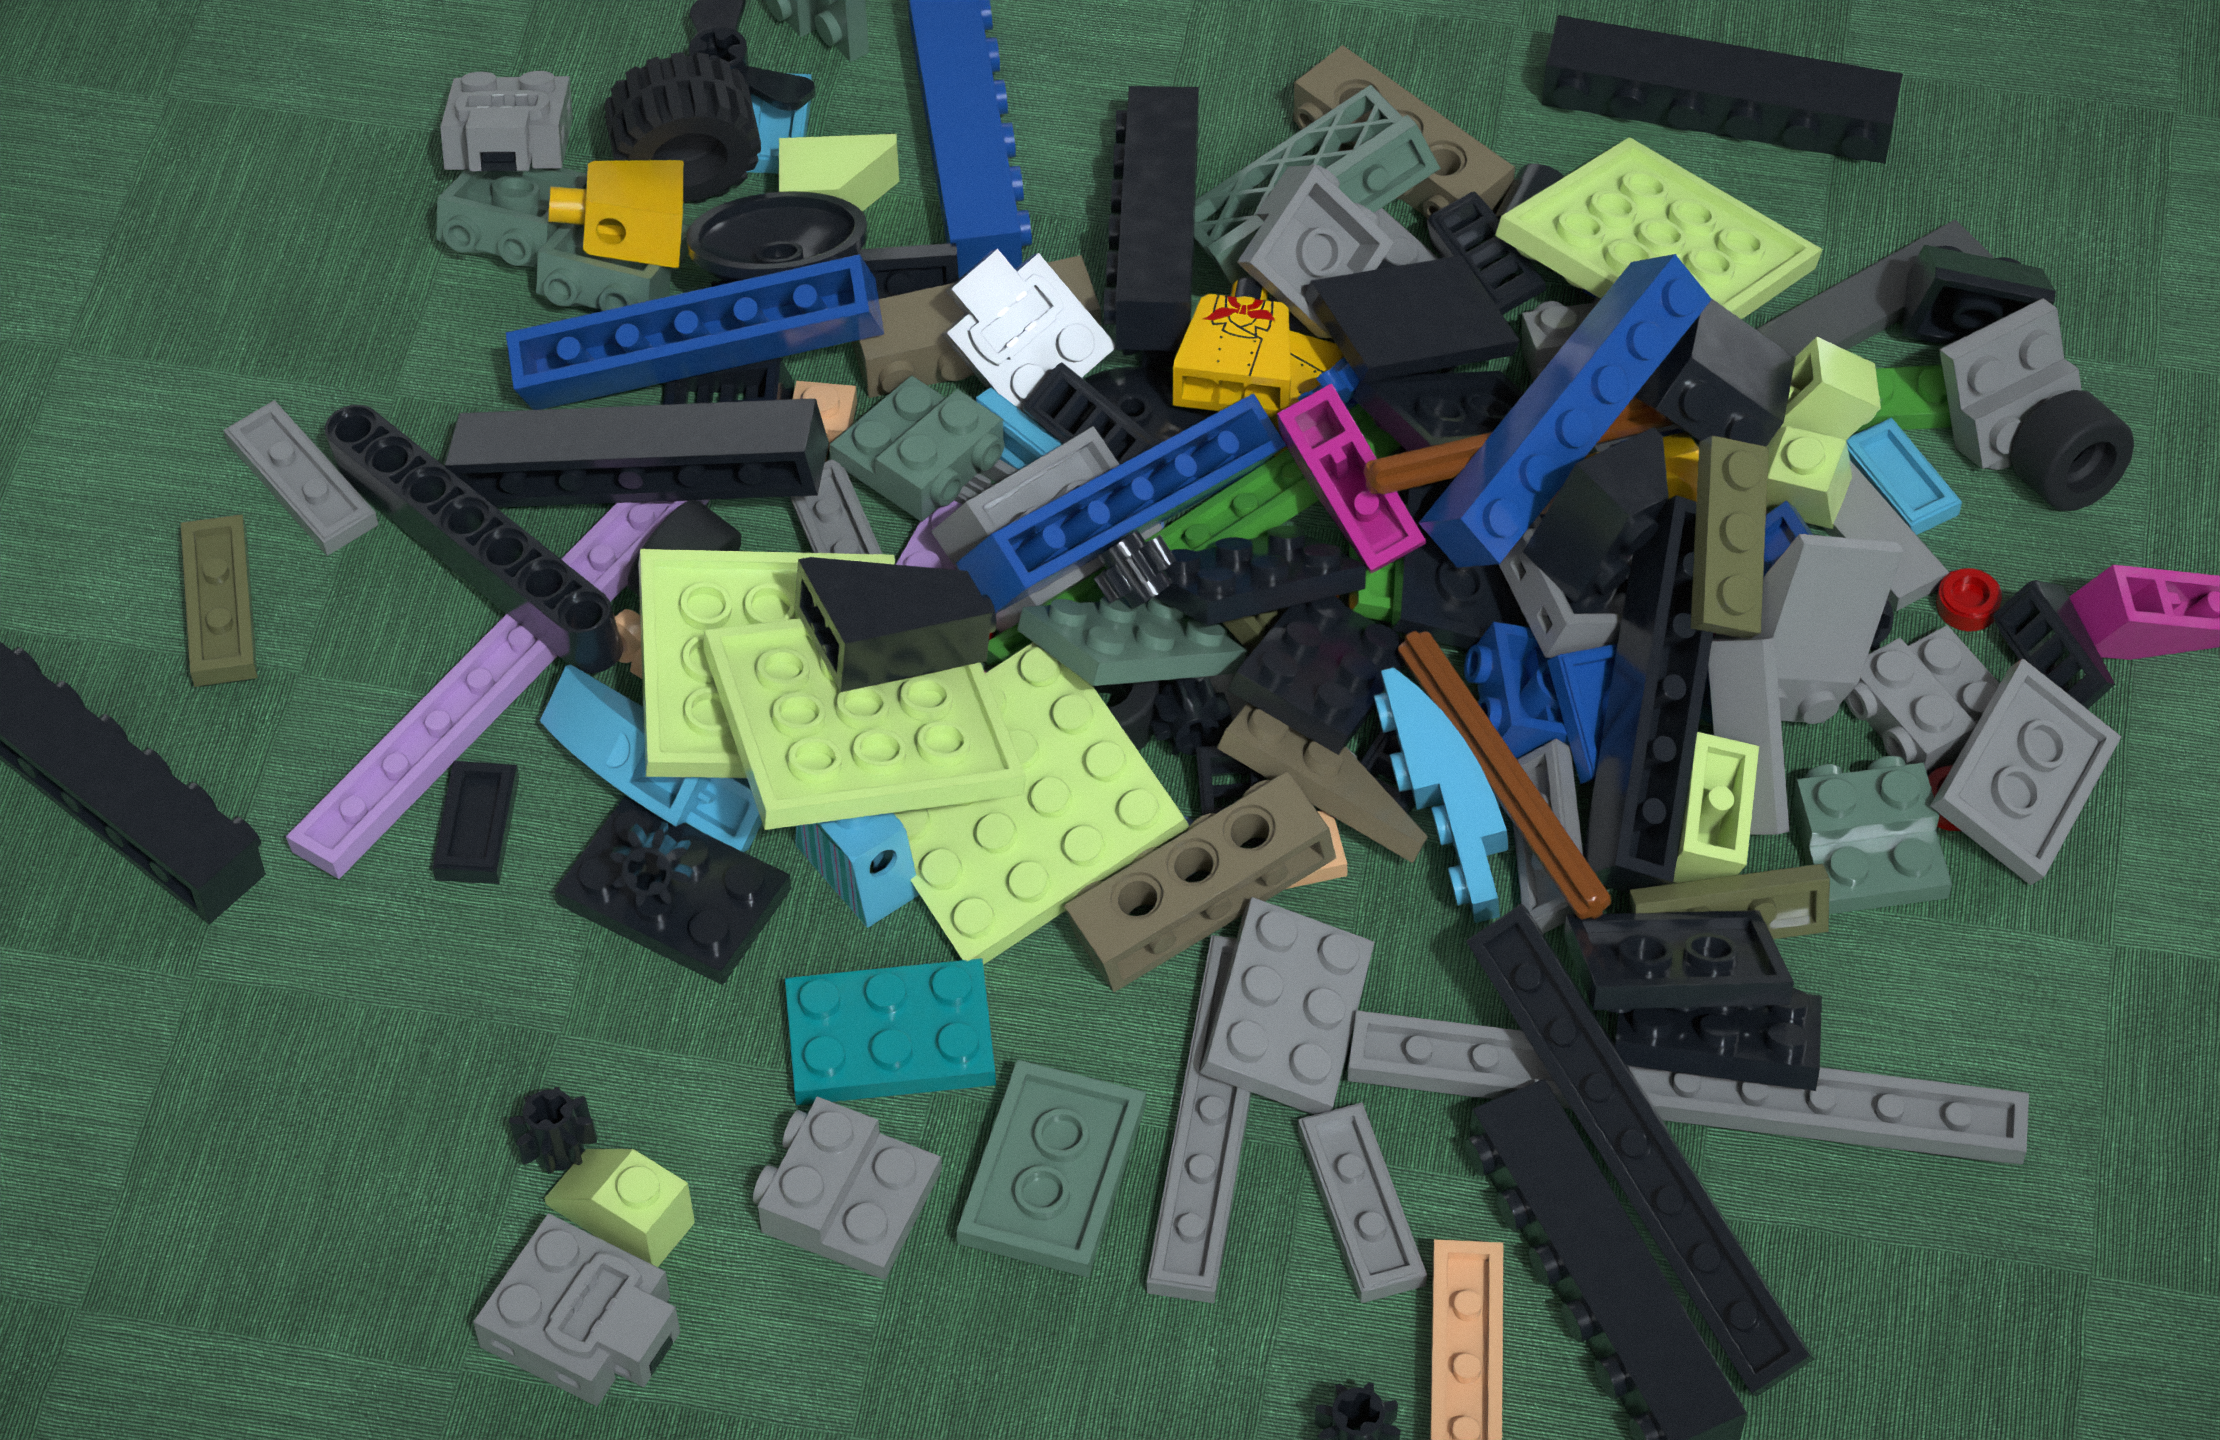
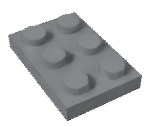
[1930,659,2122,885]
[1200,897,1375,1115]

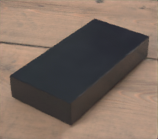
[432,761,520,884]

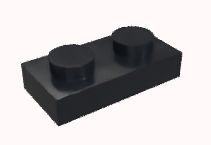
[856,243,959,299]

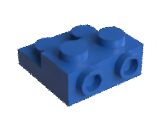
[1464,621,1571,759]

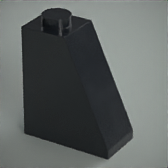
[794,557,997,692]

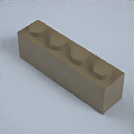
[852,255,1101,398]

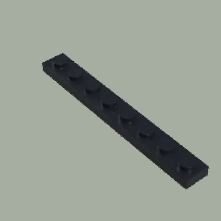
[1466,904,1815,1397]

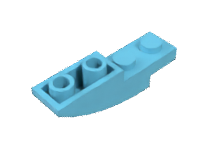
[540,664,762,852]
[1374,668,1509,923]

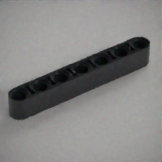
[325,404,623,674]

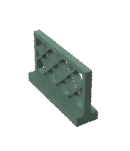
[1194,84,1441,290]

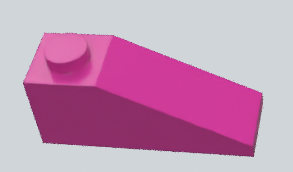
[1277,383,1426,574]
[2069,564,2220,660]

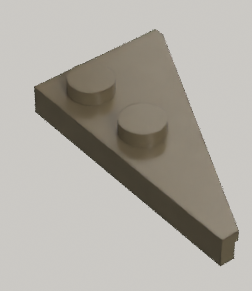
[1217,703,1428,863]

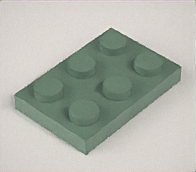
[1017,596,1247,686]
[956,1059,1146,1278]

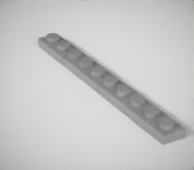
[1348,1010,2029,1165]

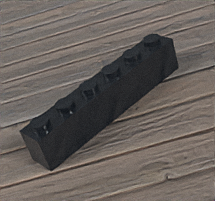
[1542,15,1903,164]
[1104,86,1199,351]
[445,399,829,507]
[1583,495,1713,893]
[0,642,266,925]
[1465,1078,1747,1440]

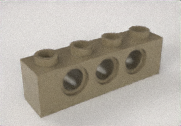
[1293,45,1515,220]
[1064,771,1336,993]

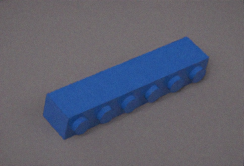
[907,0,1032,278]
[506,254,884,410]
[1419,254,1712,568]
[955,393,1287,614]

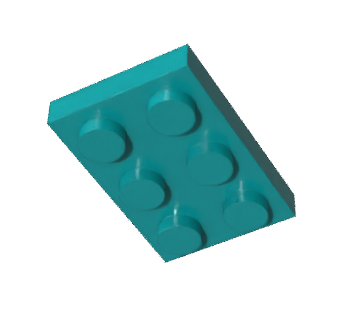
[785,958,996,1106]

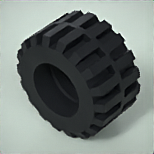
[604,52,761,204]

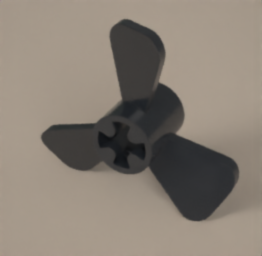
[689,0,816,111]

